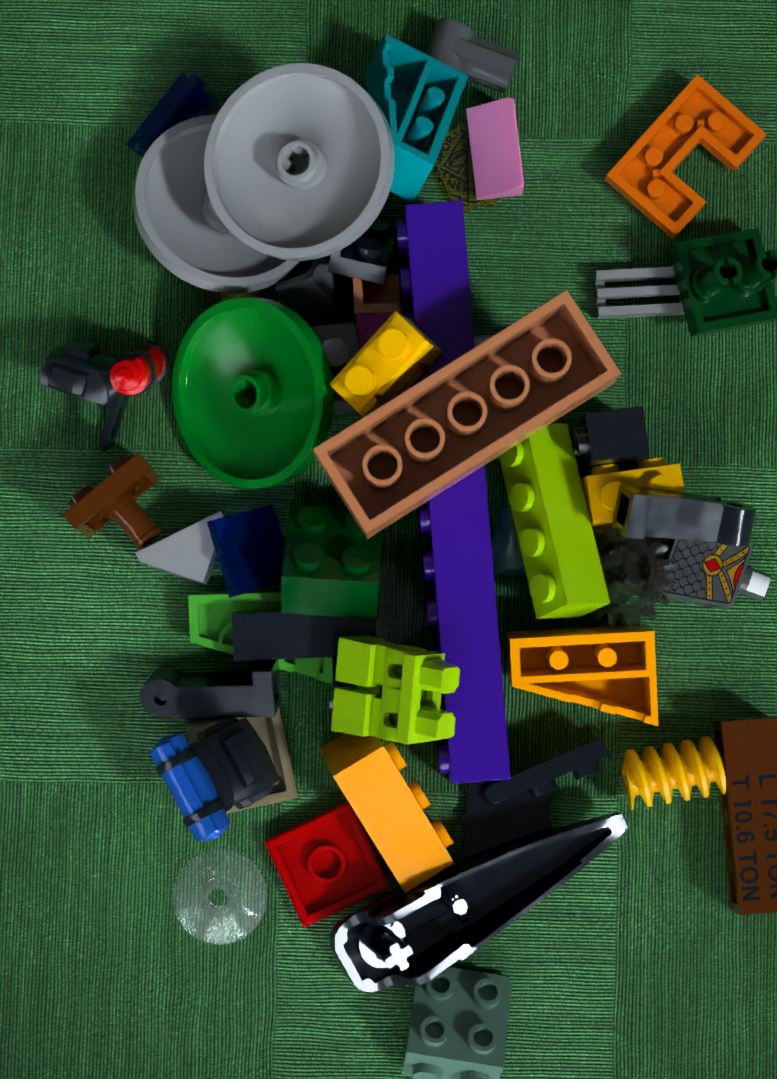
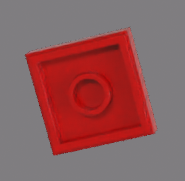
[264,801,390,928]

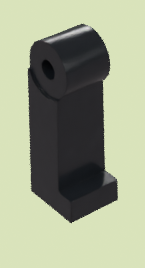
[612,484,756,546]
[140,659,282,719]

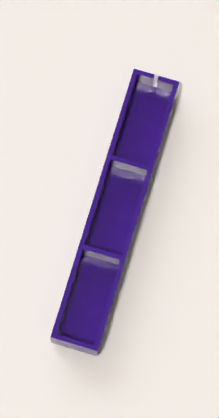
[396,200,511,784]

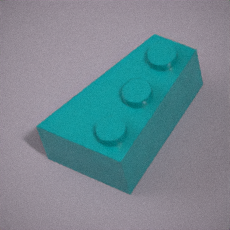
[365,33,468,202]

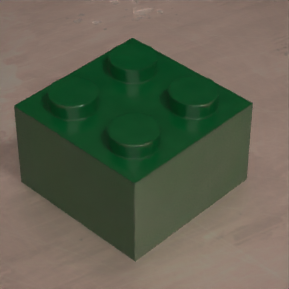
[281,503,384,620]

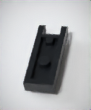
[483,737,609,805]

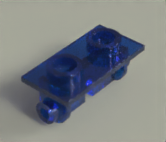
[126,73,219,157]

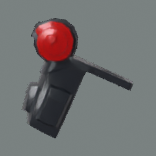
[39,340,170,452]

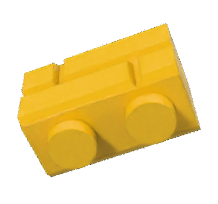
[330,311,443,417]

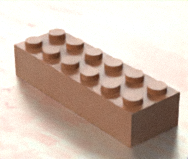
[313,290,621,539]

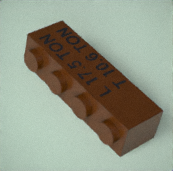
[713,717,777,915]

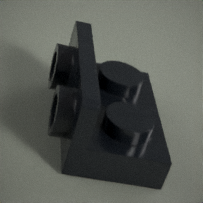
[328,219,397,284]

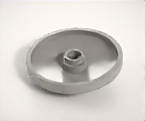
[204,63,395,261]
[132,115,301,294]

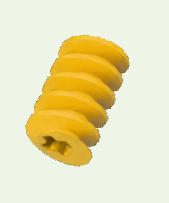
[622,736,726,810]

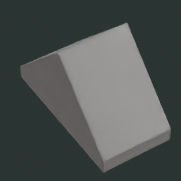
[135,511,229,586]

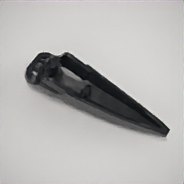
[330,812,628,992]

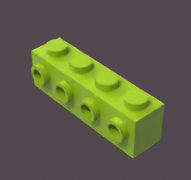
[499,423,610,619]

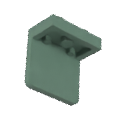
[401,967,512,1079]

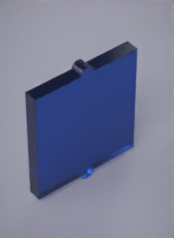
[207,505,286,598]

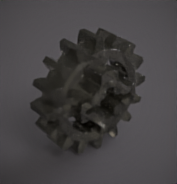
[591,524,676,627]

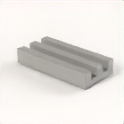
[594,266,685,319]

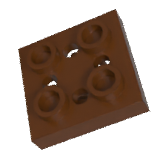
[63,453,162,550]

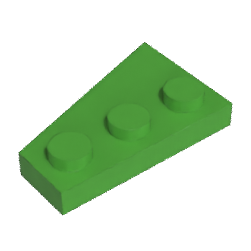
[188,591,334,685]

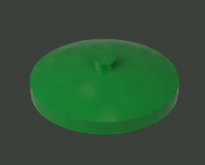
[172,297,334,489]

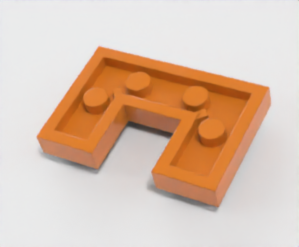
[604,74,767,240]

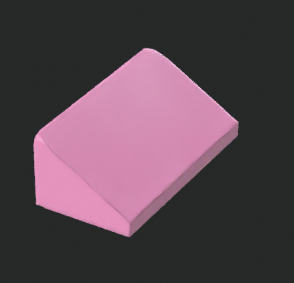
[466,97,524,200]

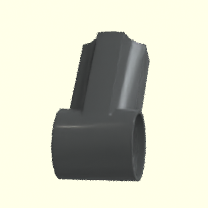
[425,18,520,94]

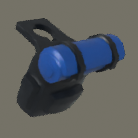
[149,717,279,842]

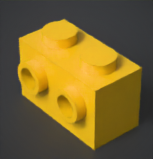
[581,458,685,528]

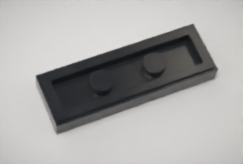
[232,610,376,661]

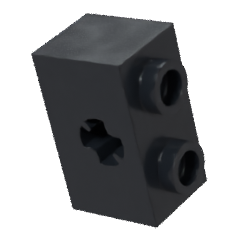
[570,406,650,473]

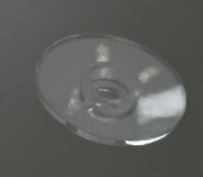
[172,848,267,945]

